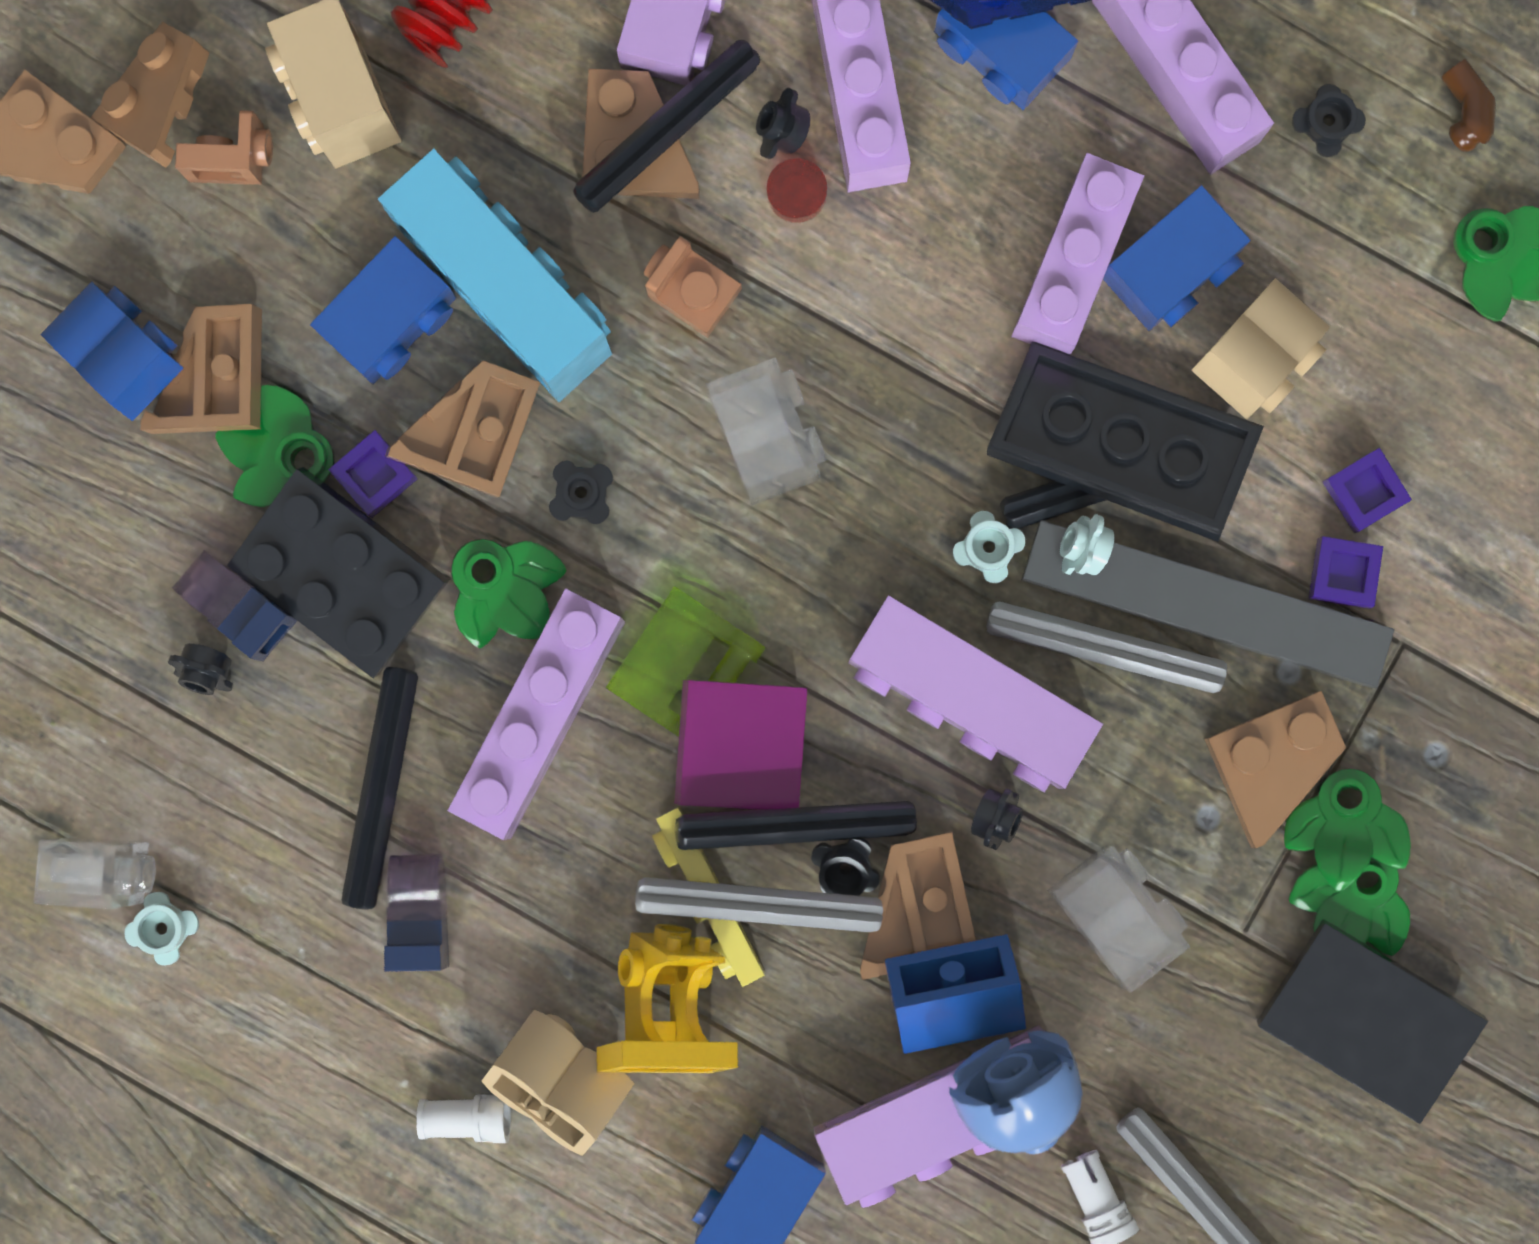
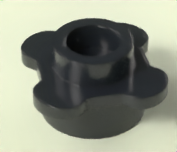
[1292,84,1366,157]
[756,88,810,159]
[549,461,613,525]
[168,643,234,695]
[971,788,1023,850]
[811,837,880,896]

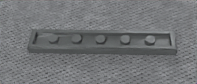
[1022,520,1395,689]

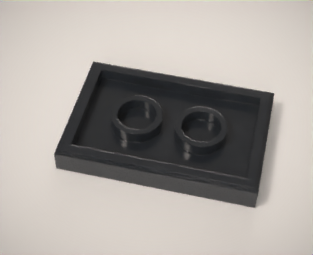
[1257,919,1489,1124]

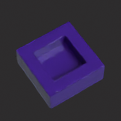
[328,430,418,518]
[1322,448,1412,534]
[1308,536,1384,609]

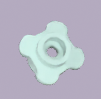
[953,511,1025,583]
[1060,514,1114,575]
[124,892,199,965]

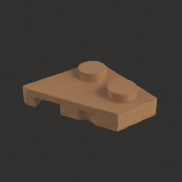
[90,21,209,168]
[582,69,700,199]
[0,70,127,194]
[140,304,262,434]
[385,360,540,498]
[1204,691,1346,848]
[860,832,976,980]

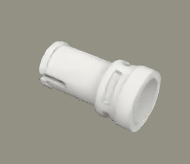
[417,1094,511,1143]
[1060,1150,1139,1244]

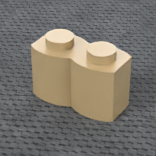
[1192,278,1330,420]
[482,1010,634,1156]

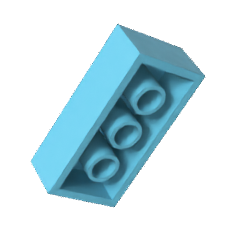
[378,148,612,403]

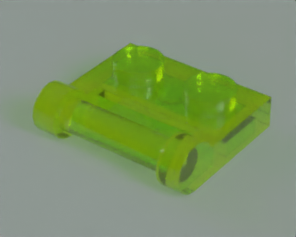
[606,586,766,737]

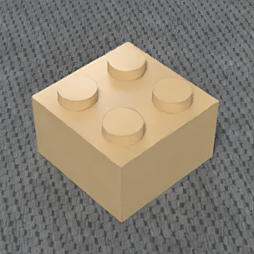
[265,0,402,169]

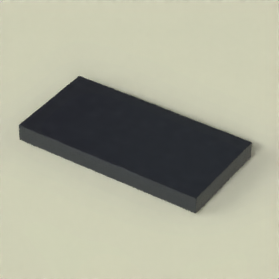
[987,341,1264,542]

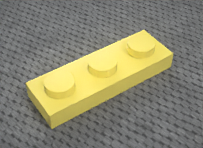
[652,807,765,987]

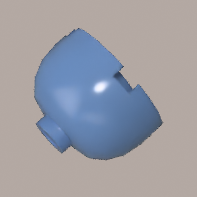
[949,1031,1083,1154]

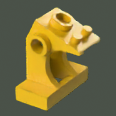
[597,924,738,1073]

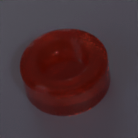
[767,158,827,223]

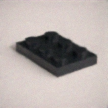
[227,467,450,679]

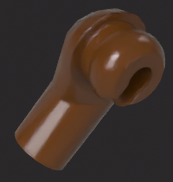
[1441,59,1496,152]

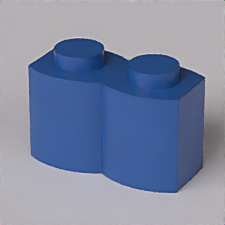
[41,281,183,421]

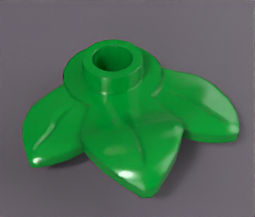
[1453,206,1539,322]
[215,385,335,507]
[451,539,566,648]
[1284,769,1411,892]
[1288,857,1410,956]

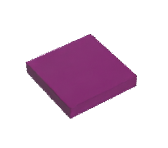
[674,680,807,809]

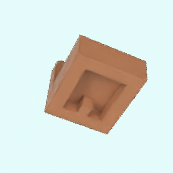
[175,110,273,185]
[644,236,742,338]

